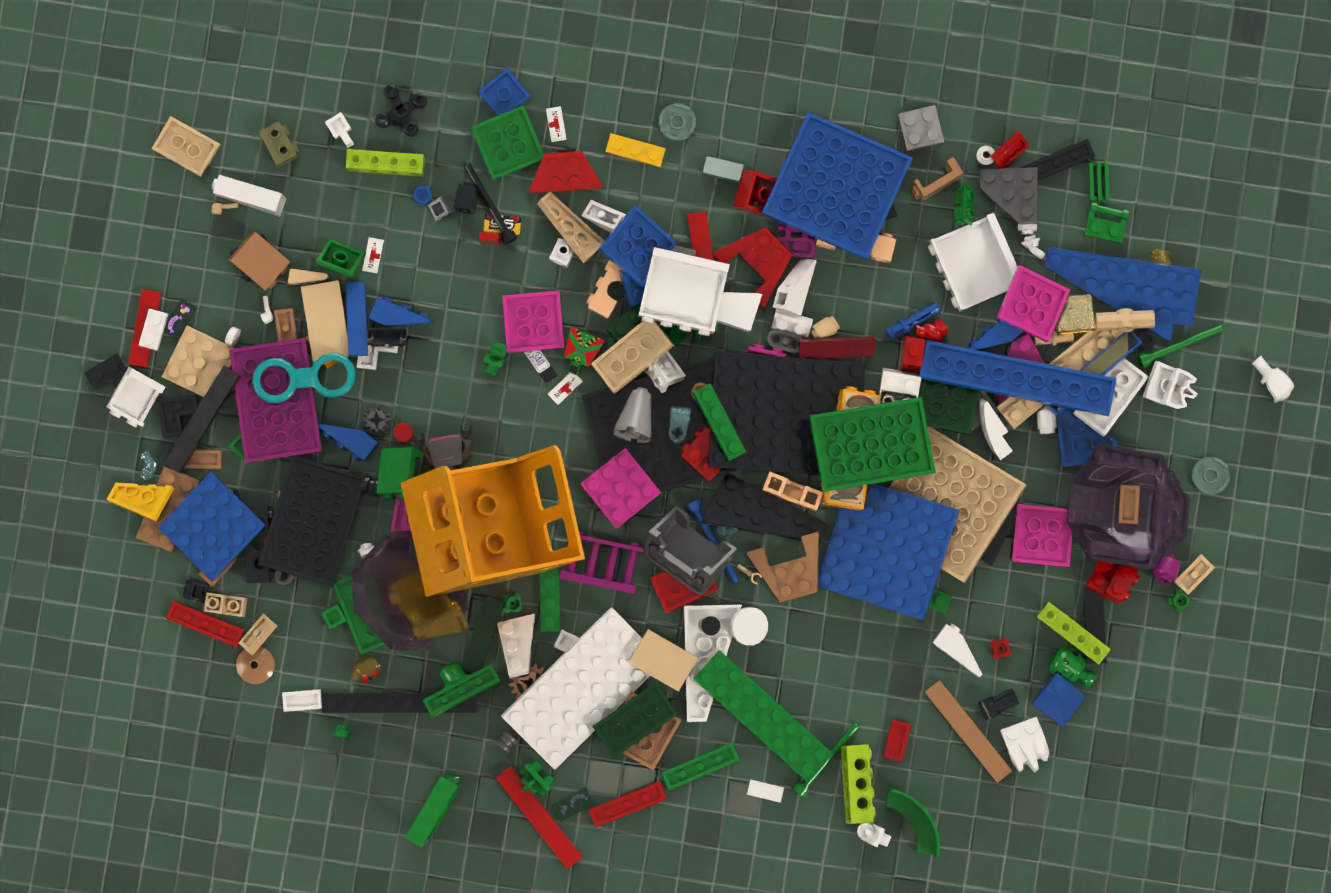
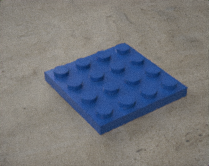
[158,472,267,581]

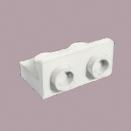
[644,351,686,393]

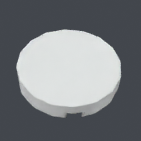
[730,607,768,646]

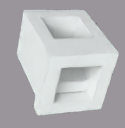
[549,238,574,268]

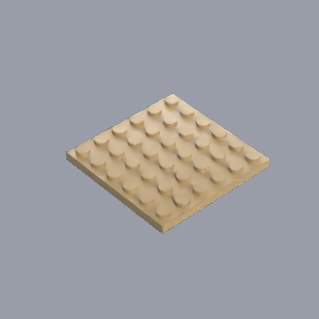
[889,427,1027,583]

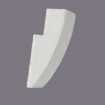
[979,398,1012,460]

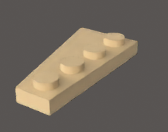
[537,192,604,263]

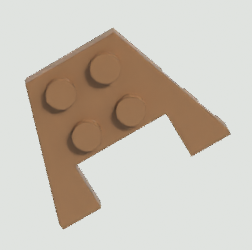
[747,531,820,603]

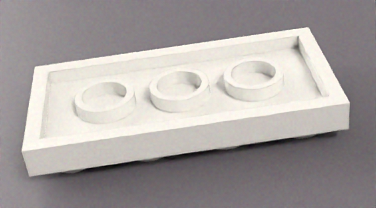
[1073,359,1149,437]

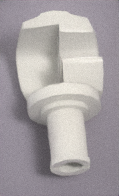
[1252,356,1294,403]

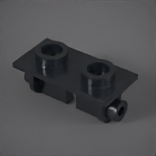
[367,328,407,347]

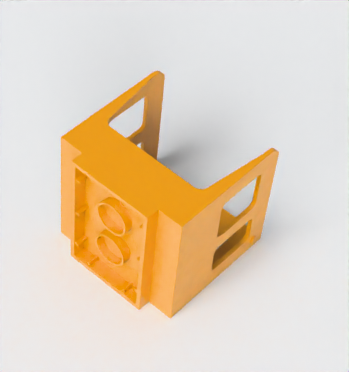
[401,445,585,597]

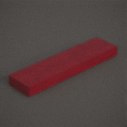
[798,336,876,359]

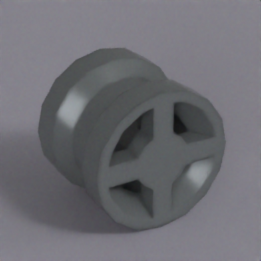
[494,729,519,753]

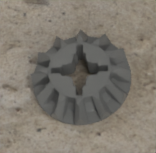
[361,405,392,436]

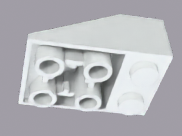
[878,368,921,404]

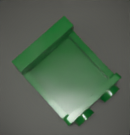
[376,447,424,500]

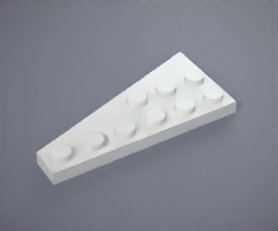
[684,605,742,722]

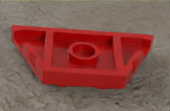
[529,151,603,193]

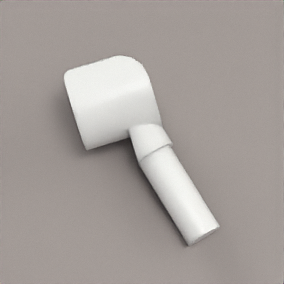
[260,296,274,324]

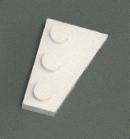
[497,614,535,678]

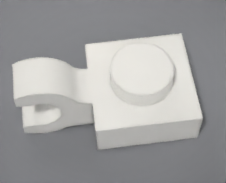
[325,112,354,148]

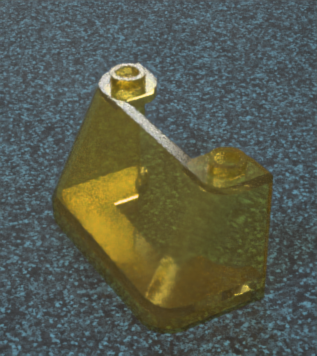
[387,568,469,640]

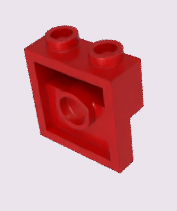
[681,427,722,482]
[1085,561,1140,605]

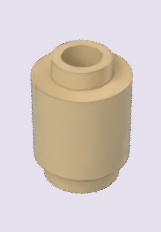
[810,316,840,339]

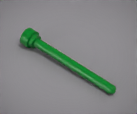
[1137,325,1224,369]
[792,722,859,798]

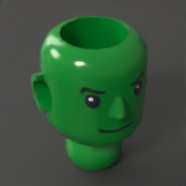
[1048,646,1097,688]

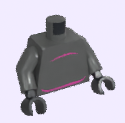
[413,425,472,471]

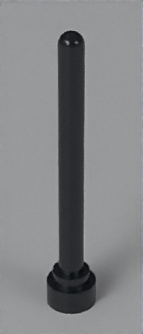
[464,163,518,245]

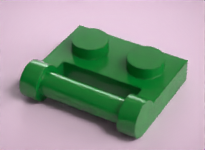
[1084,202,1129,244]

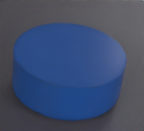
[413,186,432,205]

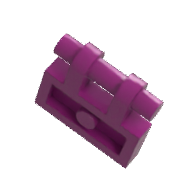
[777,224,816,259]

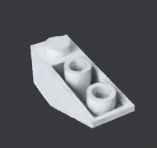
[773,258,816,315]

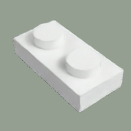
[139,309,169,351]
[771,309,813,339]

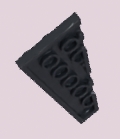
[701,473,829,543]

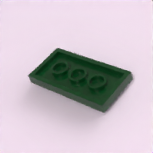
[592,683,678,758]

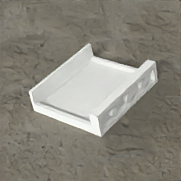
[928,213,1017,312]
[638,247,730,336]

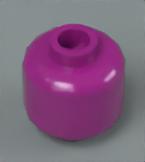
[1153,554,1181,584]

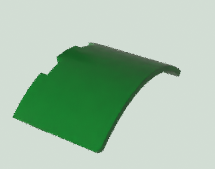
[886,787,940,858]

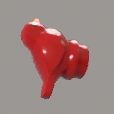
[916,318,949,343]

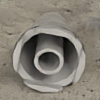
[613,387,651,443]

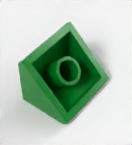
[316,239,365,280]

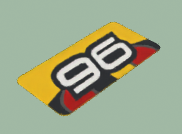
[484,214,521,235]

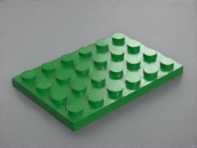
[809,397,936,492]

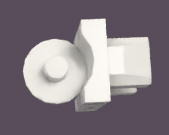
[857,822,891,847]

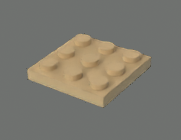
[162,325,235,397]

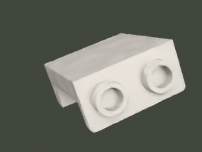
[106,367,165,427]

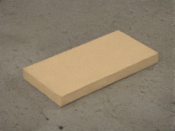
[301,280,349,362]
[591,320,674,394]

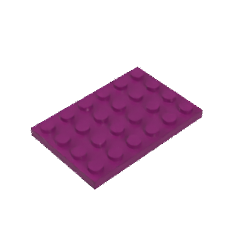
[229,338,322,464]

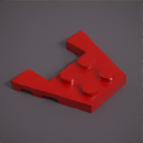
[713,227,793,307]

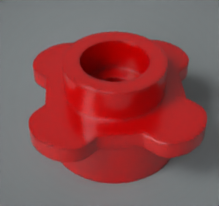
[990,638,1011,659]

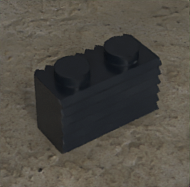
[454,182,479,215]

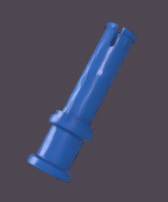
[884,301,941,343]

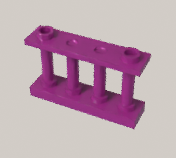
[559,531,644,594]

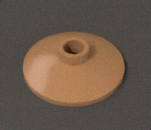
[236,646,275,684]

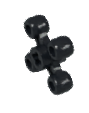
[375,85,427,137]

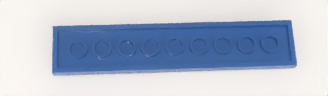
[919,340,1117,417]

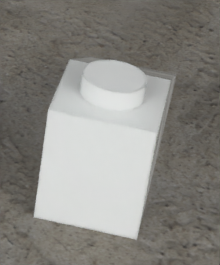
[582,200,626,233]
[932,623,982,677]

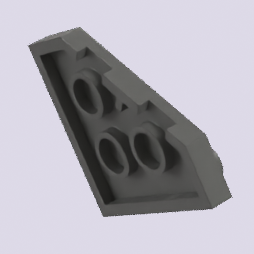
[980,167,1038,225]

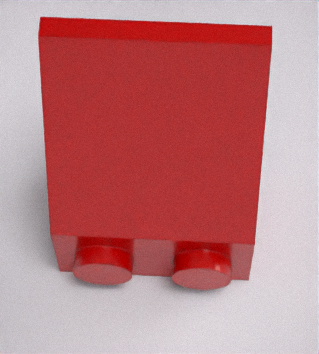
[733,170,777,219]

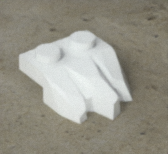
[1142,361,1198,409]
[1000,717,1049,773]

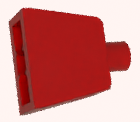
[900,335,925,373]

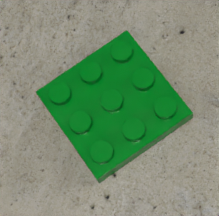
[471,105,544,180]

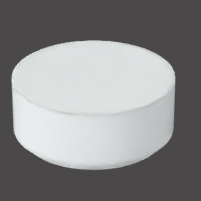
[225,327,241,347]

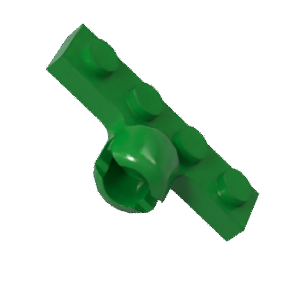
[423,662,500,718]

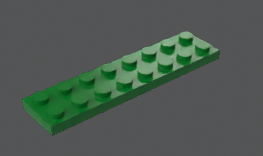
[693,650,834,783]

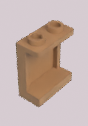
[911,157,963,202]
[228,230,290,290]

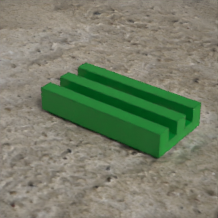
[1088,162,1110,201]

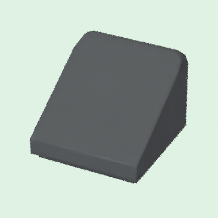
[428,195,456,221]

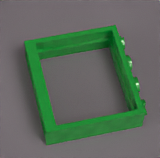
[405,773,463,848]

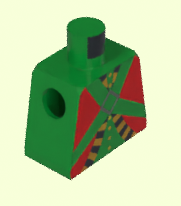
[564,327,605,376]

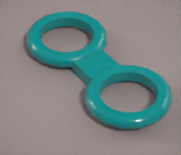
[252,353,356,403]

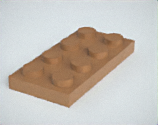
[136,467,200,552]

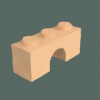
[587,260,623,320]
[762,472,823,512]

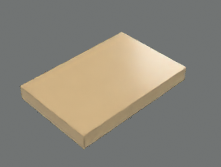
[151,116,221,177]
[628,629,698,691]

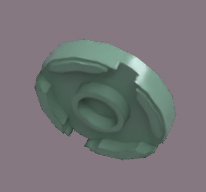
[658,103,696,142]
[1191,457,1230,495]

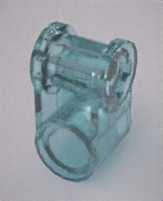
[669,405,691,444]

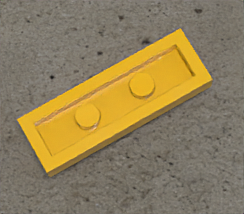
[605,133,666,168]

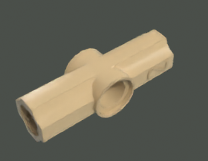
[1095,308,1155,332]

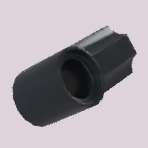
[978,689,1020,720]

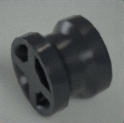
[362,475,378,497]

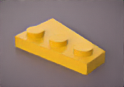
[107,483,174,522]

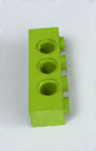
[346,149,425,177]
[1037,602,1111,665]
[841,744,876,824]

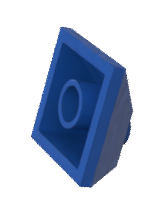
[1032,673,1086,727]

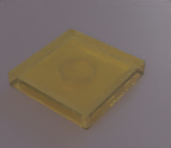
[1056,294,1096,334]

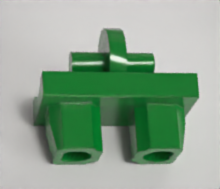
[483,342,508,375]
[518,760,555,797]

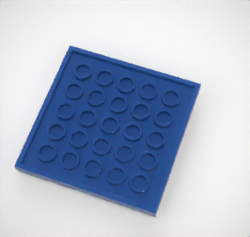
[762,112,913,260]
[818,484,960,621]

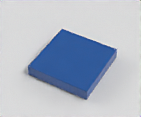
[478,68,531,116]

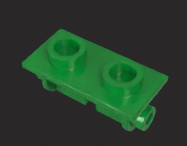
[954,184,975,226]

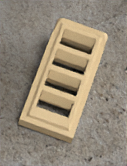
[288,269,330,286]

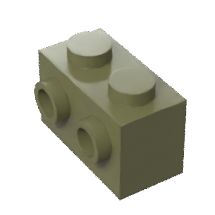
[259,121,299,168]

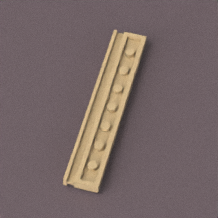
[996,325,1124,429]

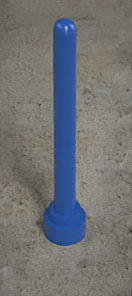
[685,499,739,584]

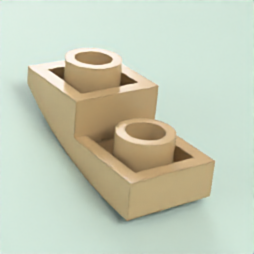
[204,592,248,617]

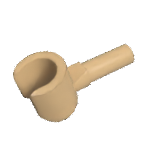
[211,203,238,215]
[737,564,762,584]

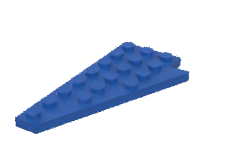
[1045,247,1201,341]

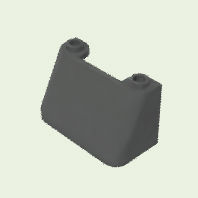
[644,506,737,595]

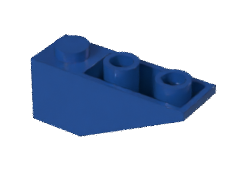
[369,296,431,328]
[968,319,1023,351]
[318,424,379,462]

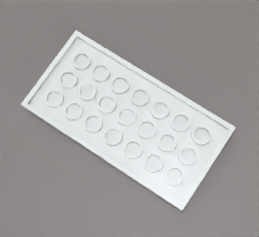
[501,607,651,770]

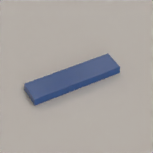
[346,282,369,357]

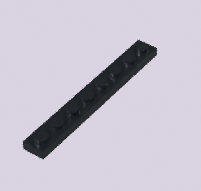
[322,693,477,713]

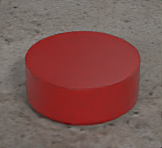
[393,423,413,443]

